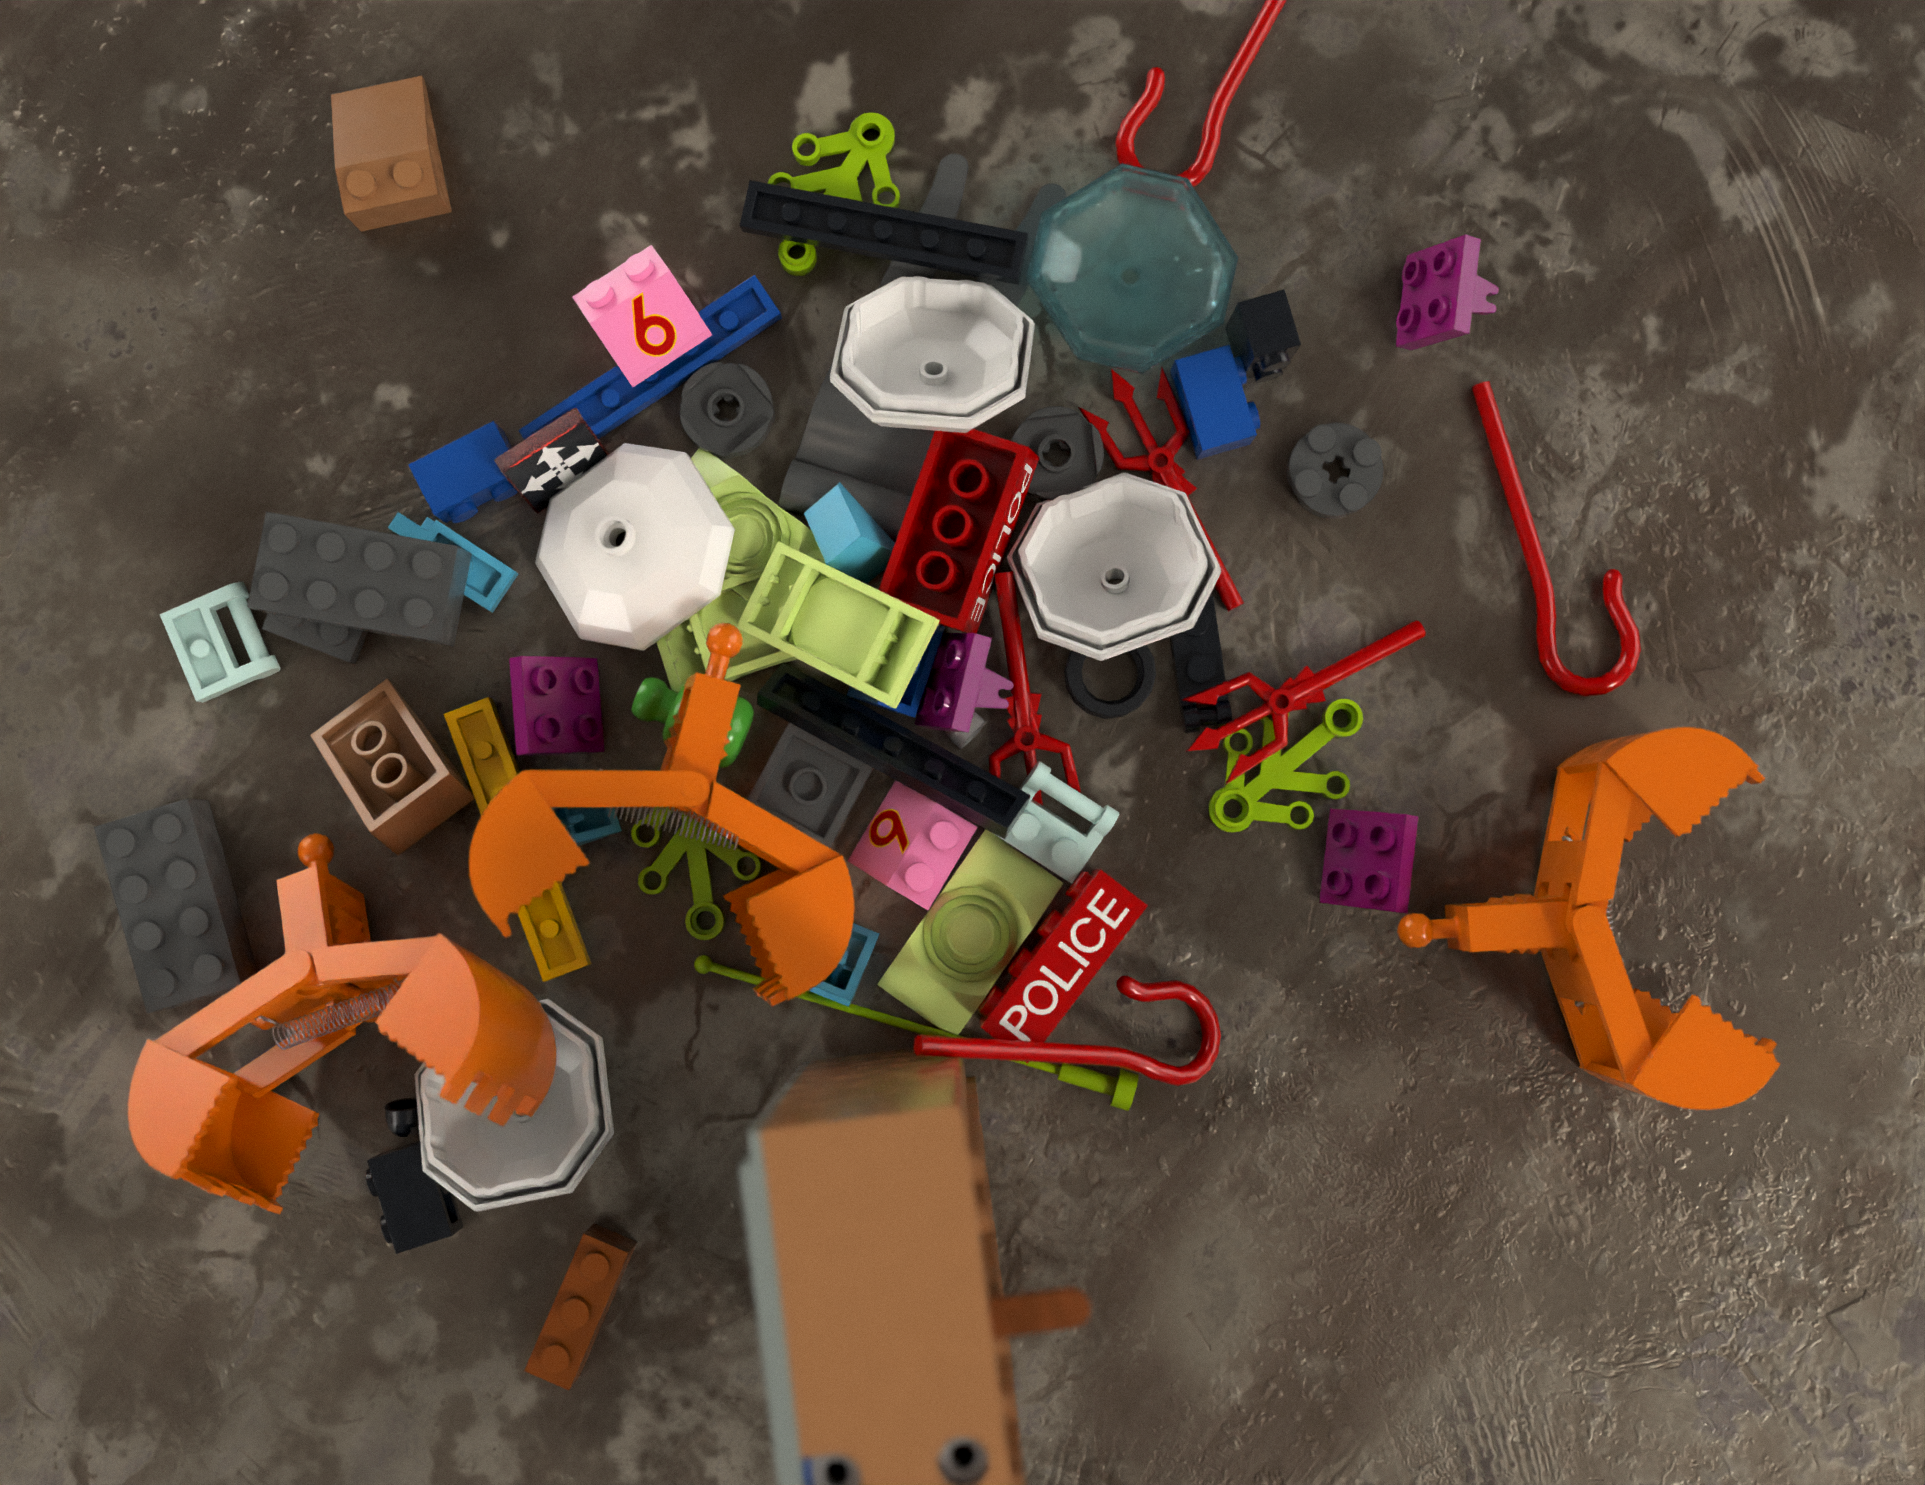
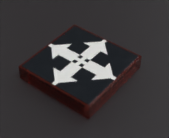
[494,408,610,514]

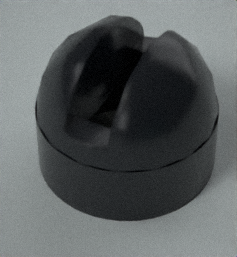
[385,1098,419,1137]

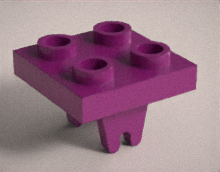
[1396,234,1499,351]
[914,633,1013,733]
[509,656,605,755]
[1319,808,1418,914]

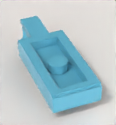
[388,512,519,613]

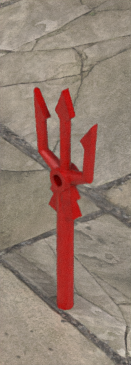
[1078,365,1244,612]
[988,571,1082,806]
[1181,620,1426,785]

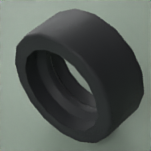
[1064,645,1156,719]

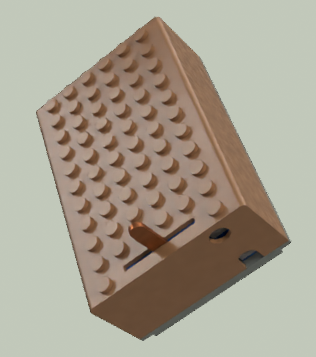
[739,1048,1091,1485]

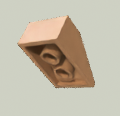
[331,76,452,232]
[310,678,475,855]

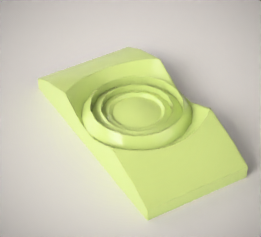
[691,448,839,602]
[736,541,940,709]
[656,549,833,692]
[877,829,1063,1035]

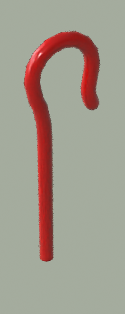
[1116,0,1287,196]
[1471,381,1641,697]
[914,975,1221,1086]

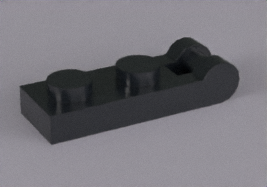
[1169,596,1232,734]

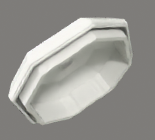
[830,276,1035,433]
[535,443,735,651]
[1007,472,1221,661]
[414,999,614,1212]

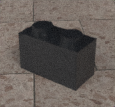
[1225,289,1301,383]
[366,1141,463,1254]

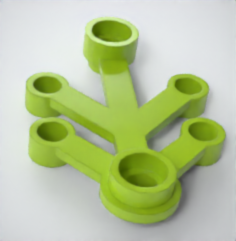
[768,112,900,276]
[1208,699,1363,833]
[631,807,762,940]

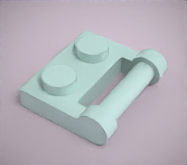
[160,582,281,703]
[993,761,1119,884]

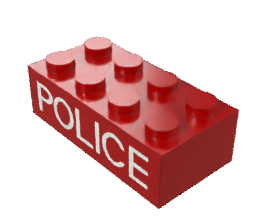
[878,429,1039,633]
[978,869,1148,1064]

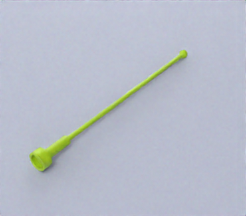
[694,955,1139,1111]

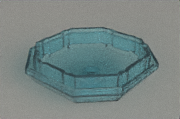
[1026,163,1238,374]

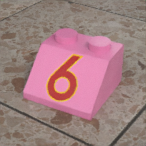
[572,245,712,387]
[848,780,977,910]

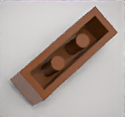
[524,1223,637,1390]

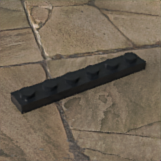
[739,180,1029,285]
[757,662,1030,839]

